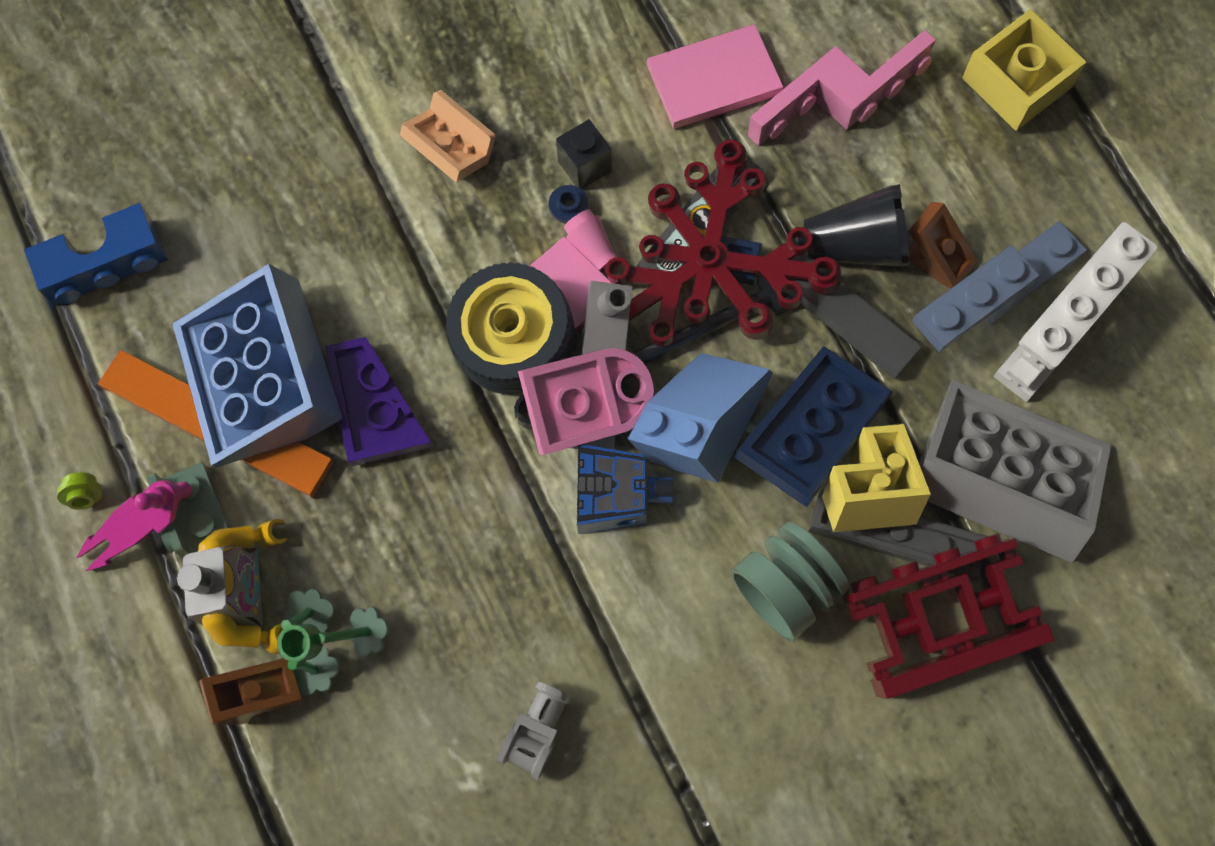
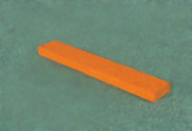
[98,350,334,499]

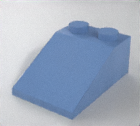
[628,353,773,483]

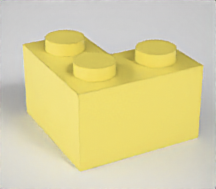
[822,424,931,532]

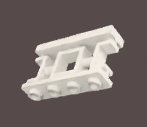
[993,222,1157,402]

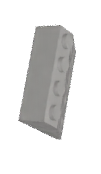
[919,380,1111,563]

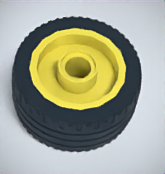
[446,262,575,395]

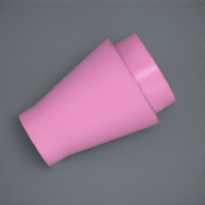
[564,209,618,272]

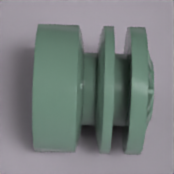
[731,522,850,642]

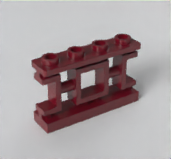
[843,533,1055,699]

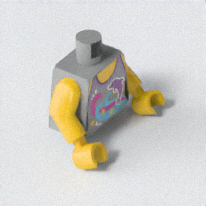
[177,518,288,654]

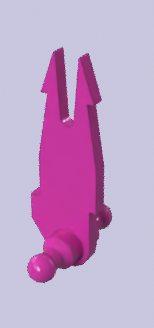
[76,480,192,571]

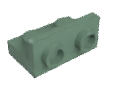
[147,462,230,558]

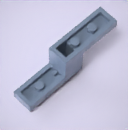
[912,221,1087,353]

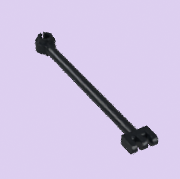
[514,275,794,429]

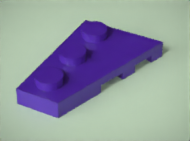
[325,337,433,467]

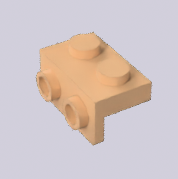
[400,90,496,182]

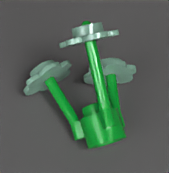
[277,588,390,696]

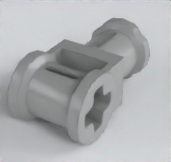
[497,682,573,781]

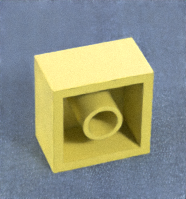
[962,9,1087,131]

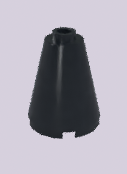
[797,184,910,267]

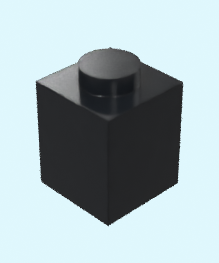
[556,119,612,189]

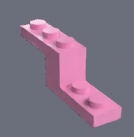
[748,30,936,146]

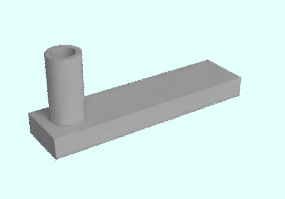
[570,280,632,450]

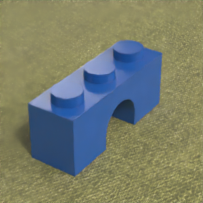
[24,203,168,306]

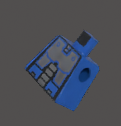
[577,445,673,534]

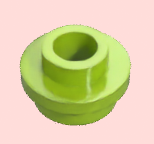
[57,472,103,510]

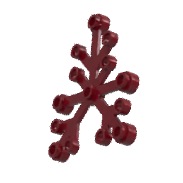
[605,140,841,347]

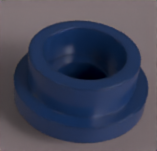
[548,185,588,224]

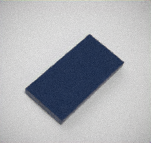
[734,346,893,507]

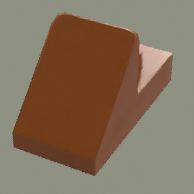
[908,202,978,289]
[199,658,301,725]

